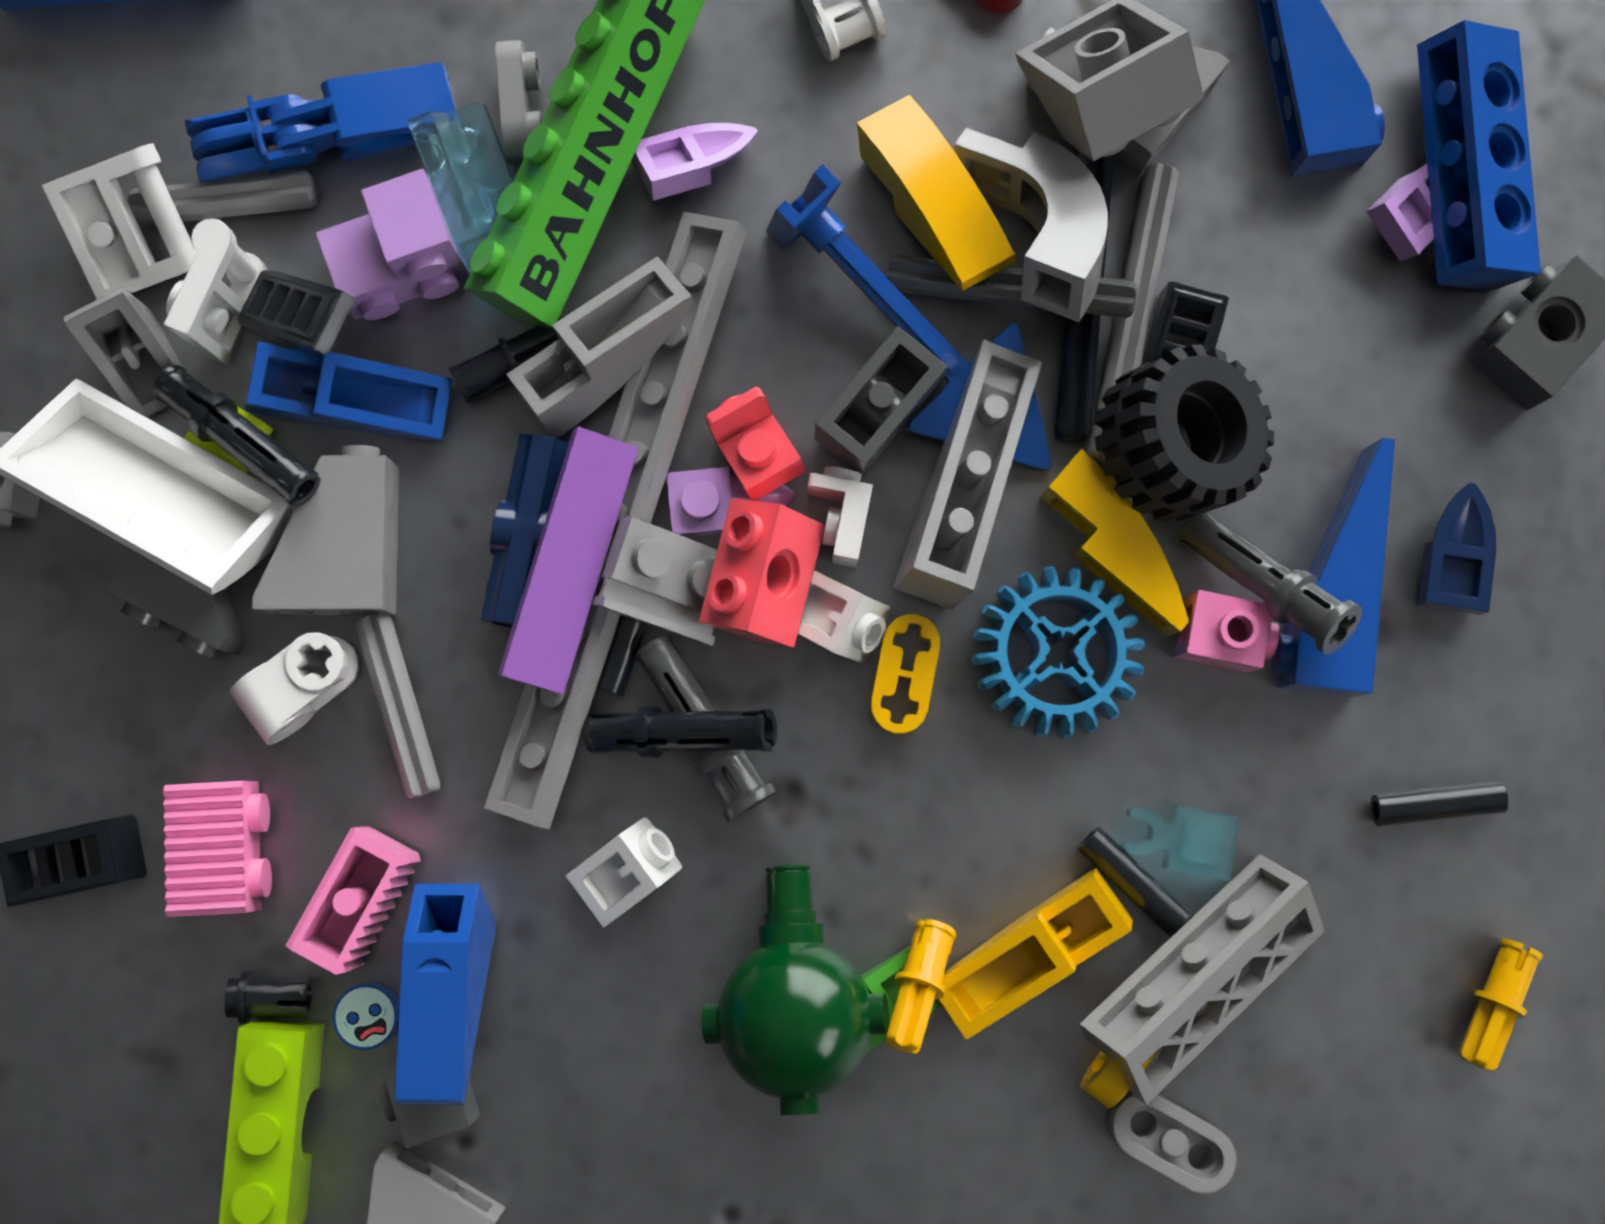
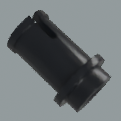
[224,971,312,1024]

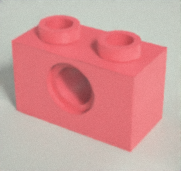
[699,498,825,648]

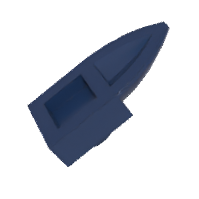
[1417,482,1497,615]

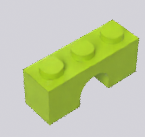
[218,1018,325,1224]

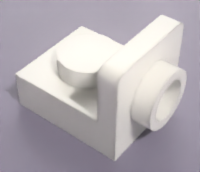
[807,467,873,568]
[798,570,891,663]
[565,817,682,928]

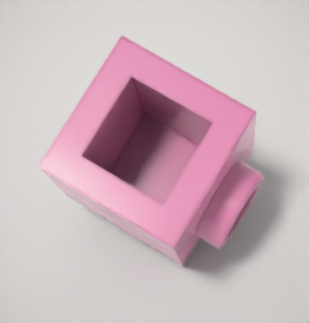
[1173,590,1279,673]

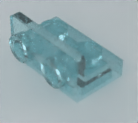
[407,102,514,245]

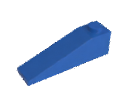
[1255,0,1385,177]
[1271,438,1395,697]

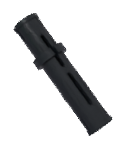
[152,365,321,507]
[583,706,777,758]

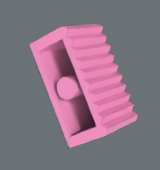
[163,781,272,917]
[285,826,421,975]

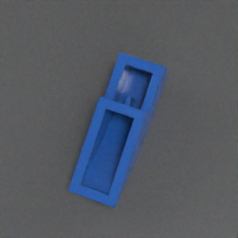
[245,341,452,441]

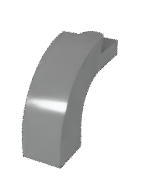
[954,128,1108,322]

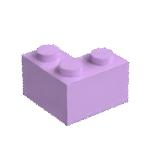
[316,168,470,320]

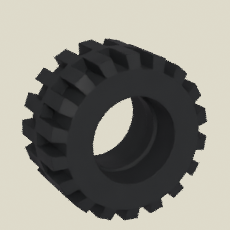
[1094,345,1274,522]

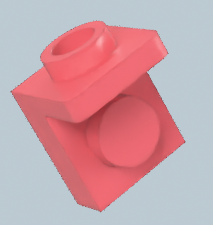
[705,387,806,501]

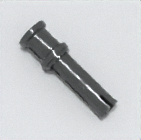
[1178,512,1362,655]
[635,634,776,822]

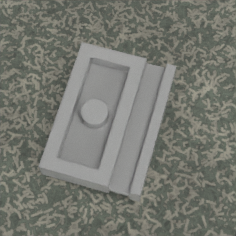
[592,516,717,646]

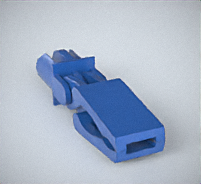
[184,62,462,183]

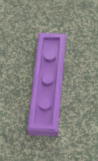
[498,426,639,695]

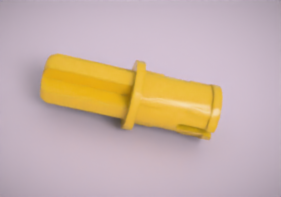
[886,919,957,1054]
[1459,938,1543,1071]

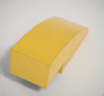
[857,95,1015,291]
[1040,448,1189,637]
[939,867,1133,1040]

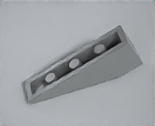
[893,340,1042,610]

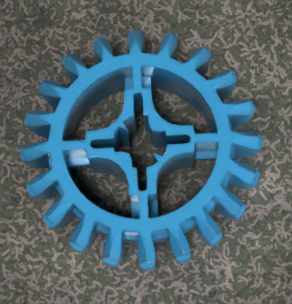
[971,566,1145,739]

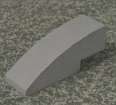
[506,256,694,438]

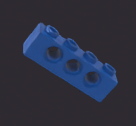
[1417,20,1541,291]

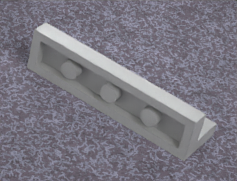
[1079,854,1325,1105]

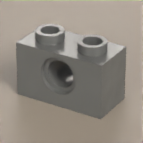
[1471,255,1605,410]
[814,326,948,478]

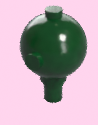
[701,865,889,1115]

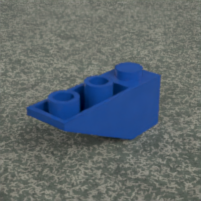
[395,884,497,1105]

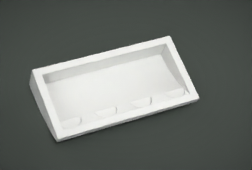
[0,378,292,595]

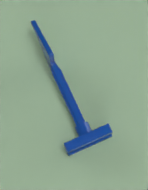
[766,164,1052,471]

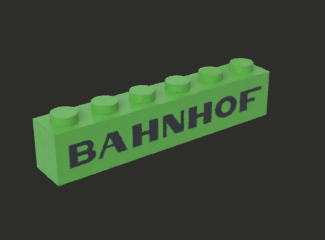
[463,0,705,328]

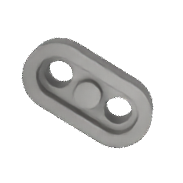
[495,39,543,165]
[1109,1090,1237,1194]

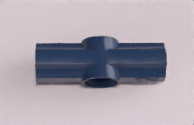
[481,433,569,628]

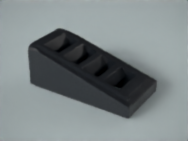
[238,270,354,355]
[1141,282,1229,424]
[0,814,146,907]

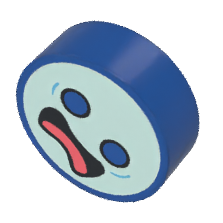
[332,982,400,1050]

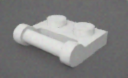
[42,143,197,300]
[164,218,268,366]

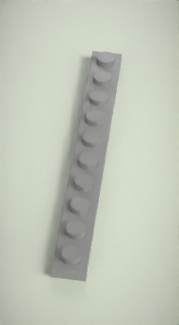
[484,212,747,830]

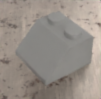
[1015,0,1204,161]

